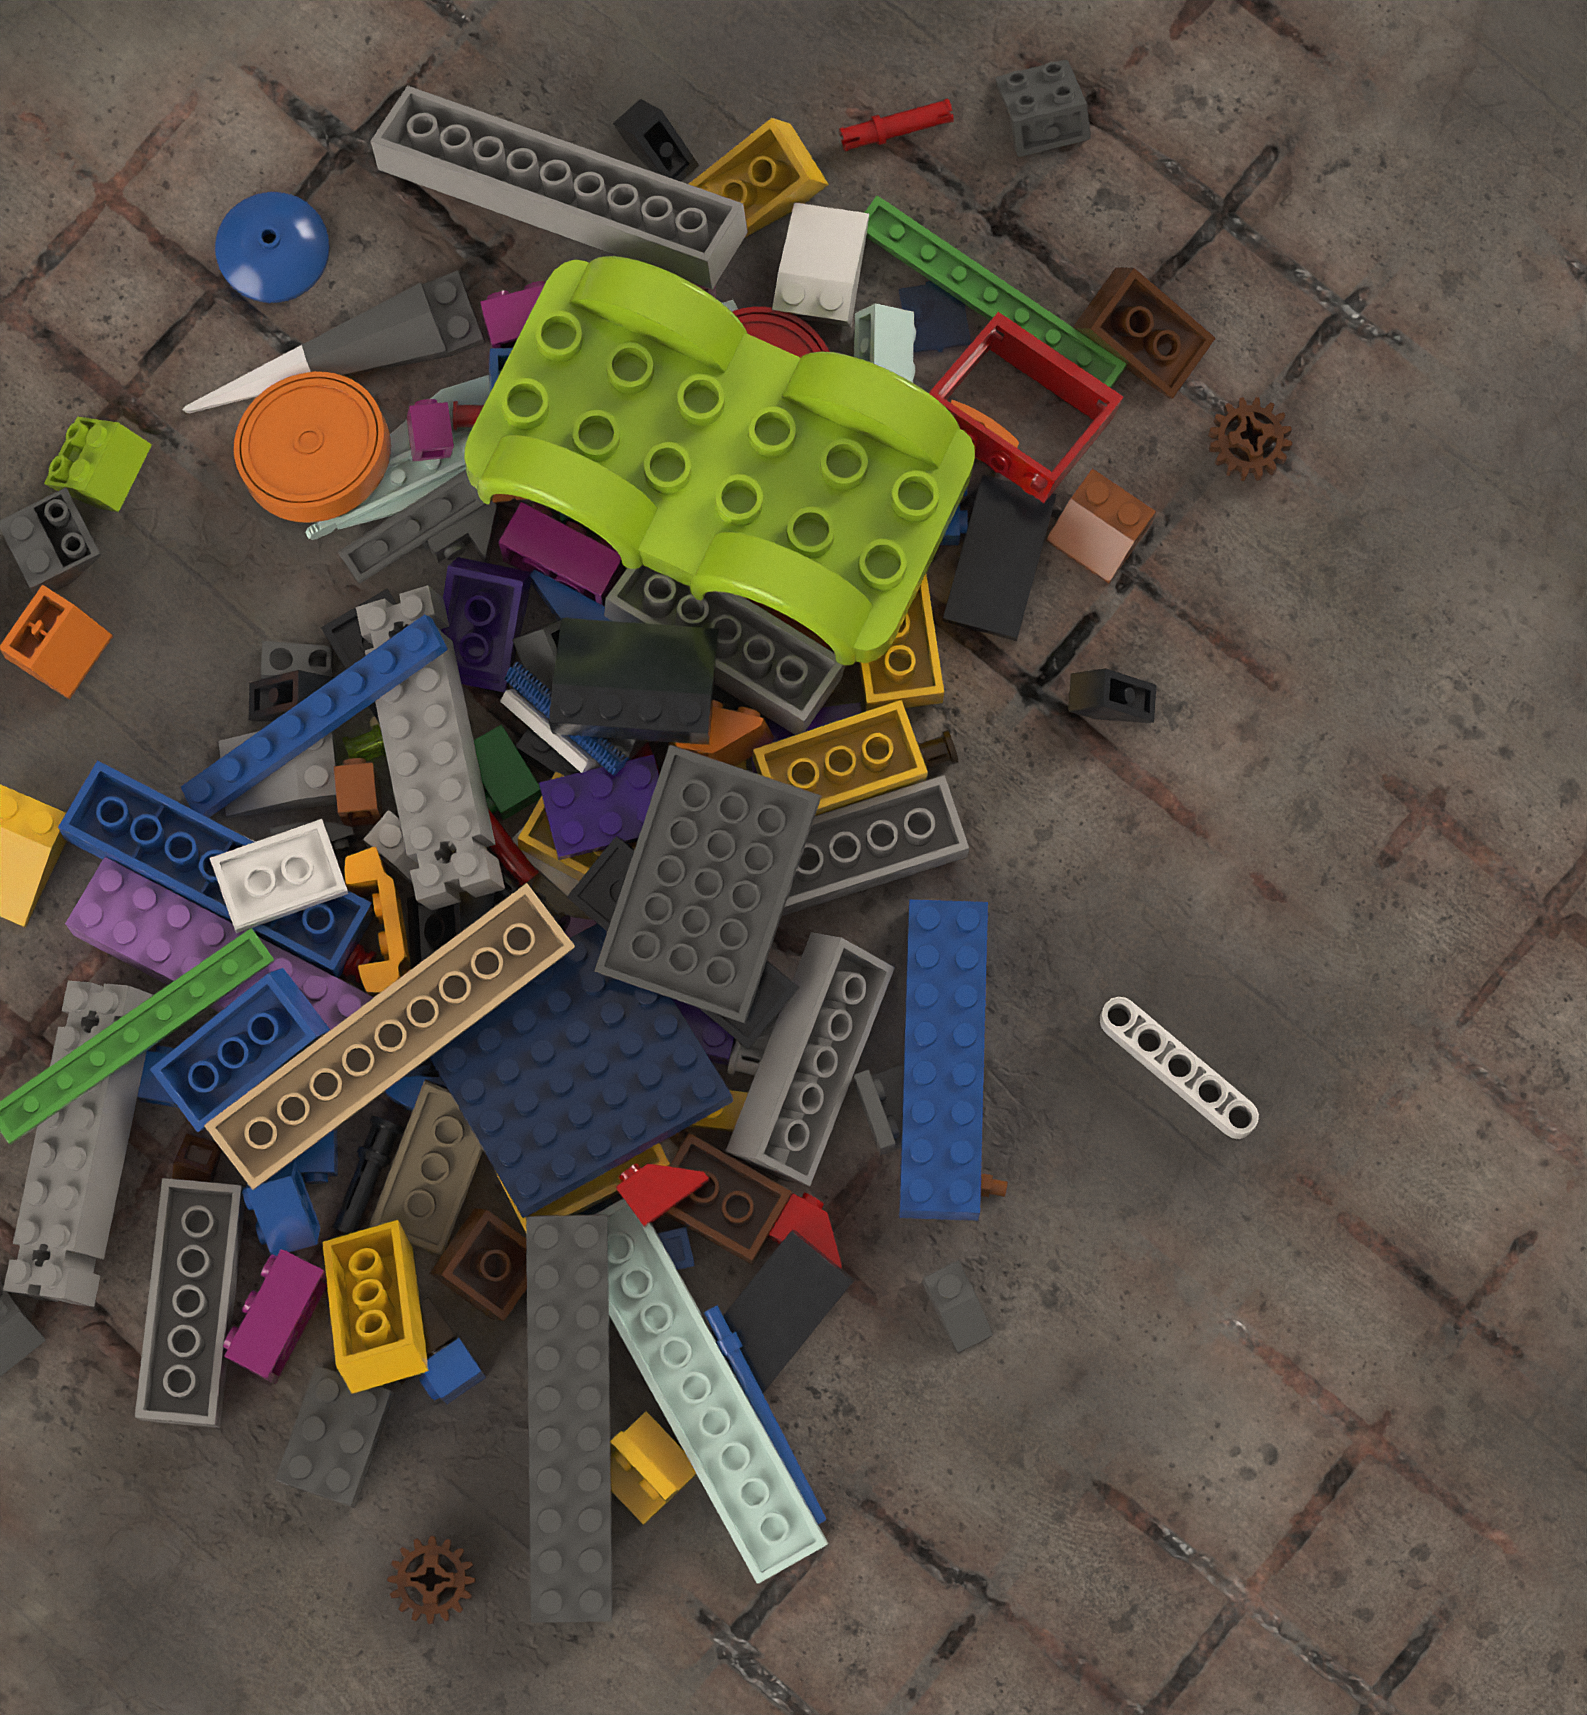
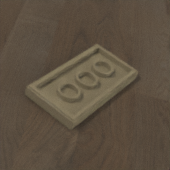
[369,1079,483,1255]

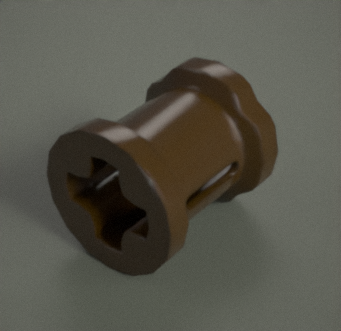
[916,730,959,772]

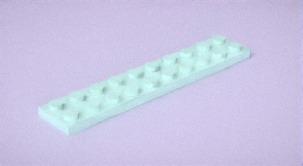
[597,1198,828,1584]

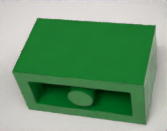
[474,724,542,821]

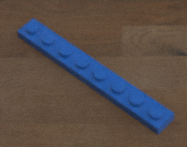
[181,614,448,818]

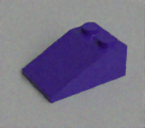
[440,557,532,693]

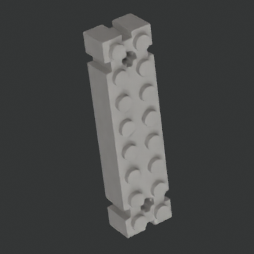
[356,585,505,910]
[3,981,153,1307]

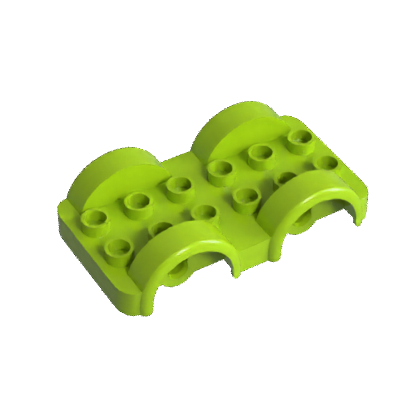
[465,256,975,665]

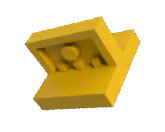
[610,1411,697,1525]

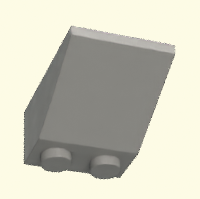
[219,730,339,818]

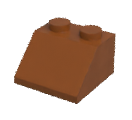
[1046,468,1156,584]

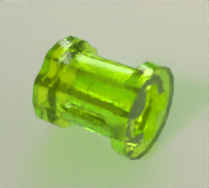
[342,724,387,761]

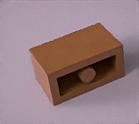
[334,758,383,827]

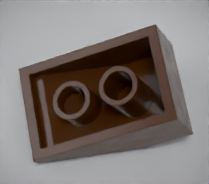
[1073,267,1216,399]

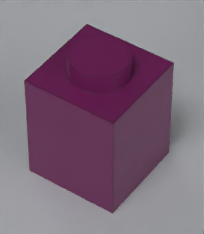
[406,399,454,462]

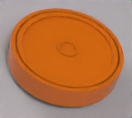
[234,372,391,522]

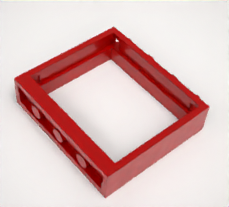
[929,312,1124,503]

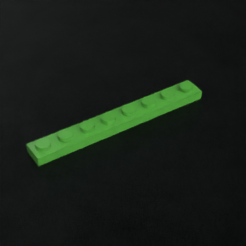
[864,196,1127,388]
[0,928,274,1145]

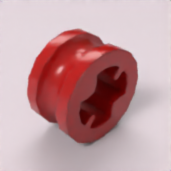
[342,944,377,984]

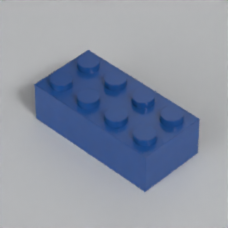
[150,968,330,1132]

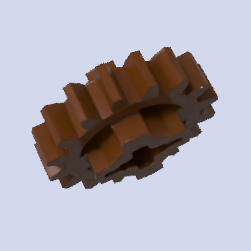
[1208,397,1292,481]
[387,1536,476,1624]

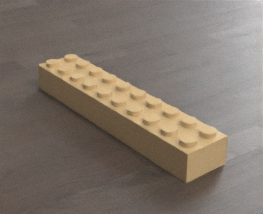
[204,883,575,1190]

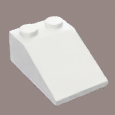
[772,202,869,327]

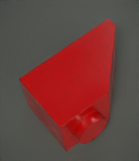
[616,1163,709,1227]
[769,1192,842,1269]

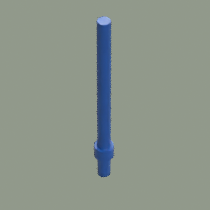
[703,1305,826,1524]

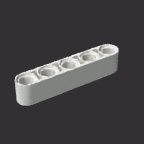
[1100,997,1259,1139]

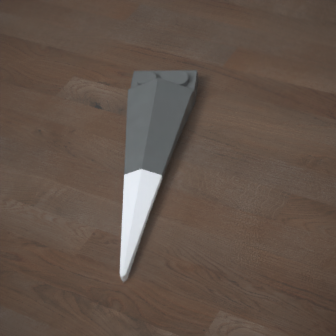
[183,270,486,414]

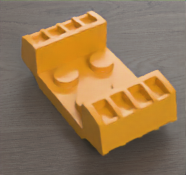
[345,846,411,997]

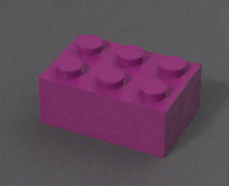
[499,502,626,606]
[223,1249,327,1385]

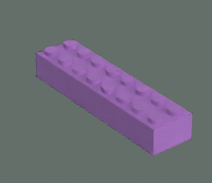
[65,857,374,1030]

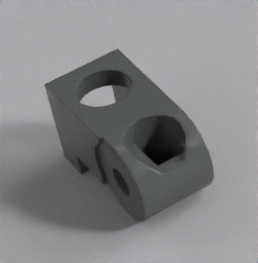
[261,641,334,679]

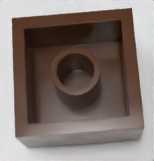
[429,1208,527,1321]

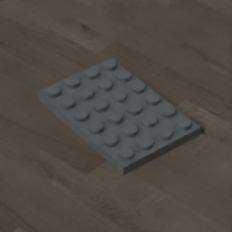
[594,745,822,1023]

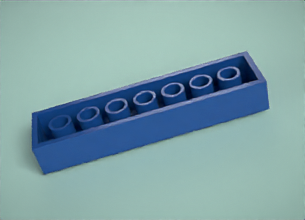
[58,760,375,979]
[899,899,988,1221]

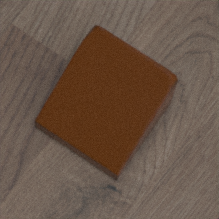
[172,1134,223,1183]

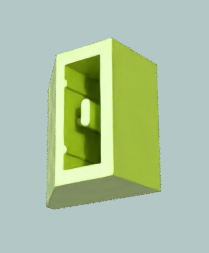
[44,416,152,512]

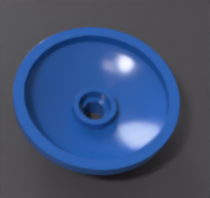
[215,192,330,303]

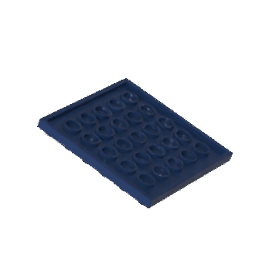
[430,923,734,1218]

